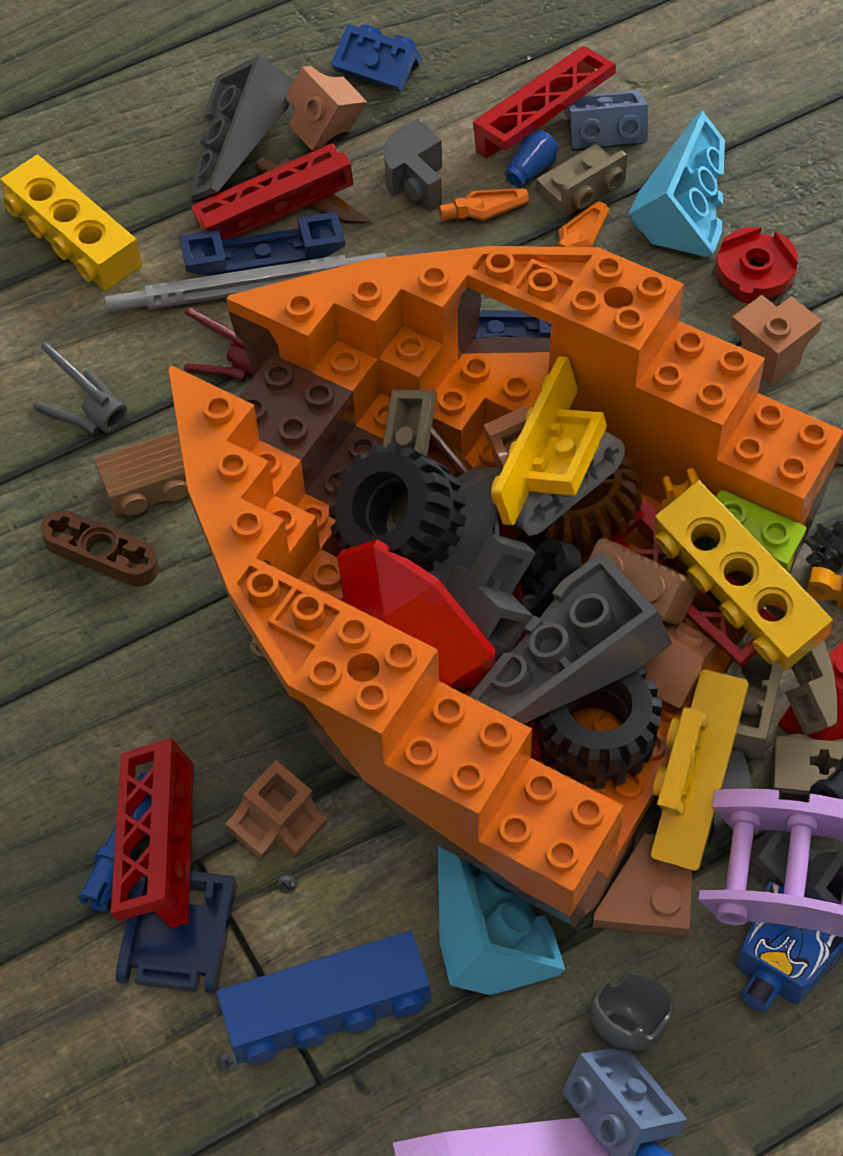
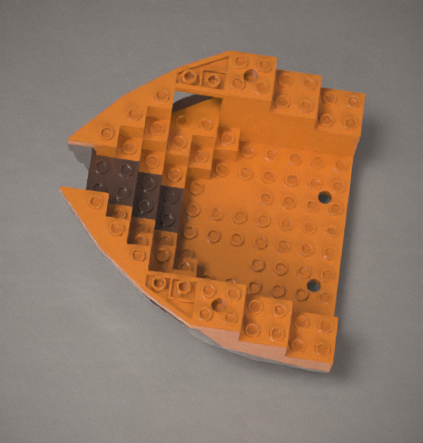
[169,246,843,927]

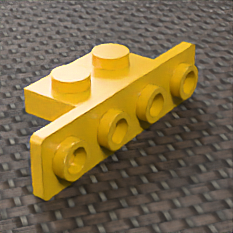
[491,356,607,525]
[651,669,749,871]

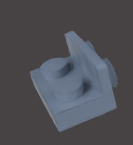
[564,90,648,149]
[562,1048,688,1156]

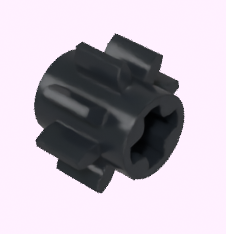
[804,520,843,572]

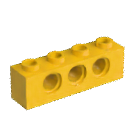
[0,154,142,291]
[654,480,833,672]

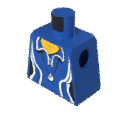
[736,881,843,1012]

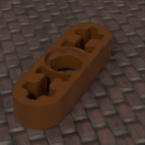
[40,510,160,586]

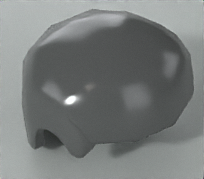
[589,971,675,1050]

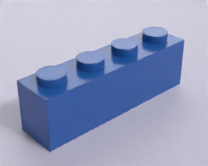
[216,930,431,1065]

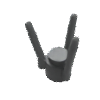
[33,343,127,435]

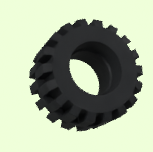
[329,443,466,572]
[533,667,662,789]

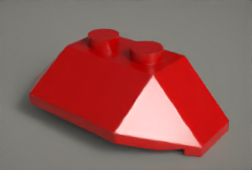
[337,539,496,693]

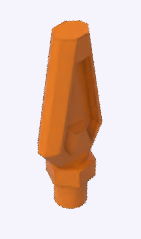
[438,188,530,221]
[554,201,609,247]

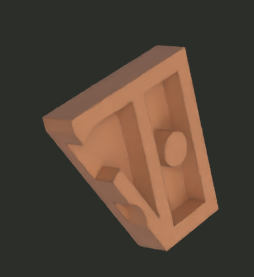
[593,833,692,936]

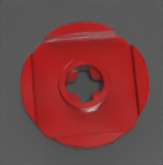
[715,227,798,304]

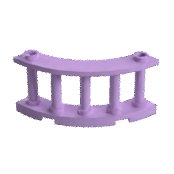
[698,789,843,937]

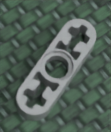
[514,431,625,535]

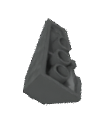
[191,56,294,200]
[469,551,672,724]

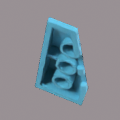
[628,111,725,257]
[438,846,565,995]

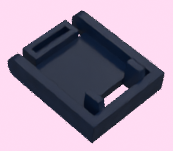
[116,871,237,994]

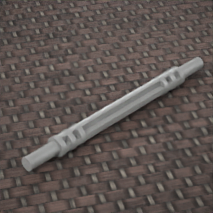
[105,252,386,312]

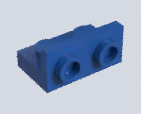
[331,24,422,92]

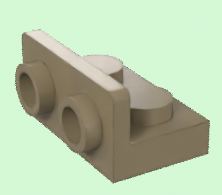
[535,143,628,217]

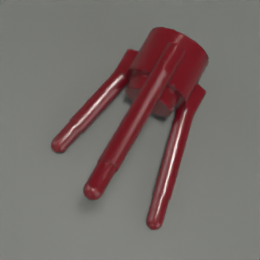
[184,307,256,382]

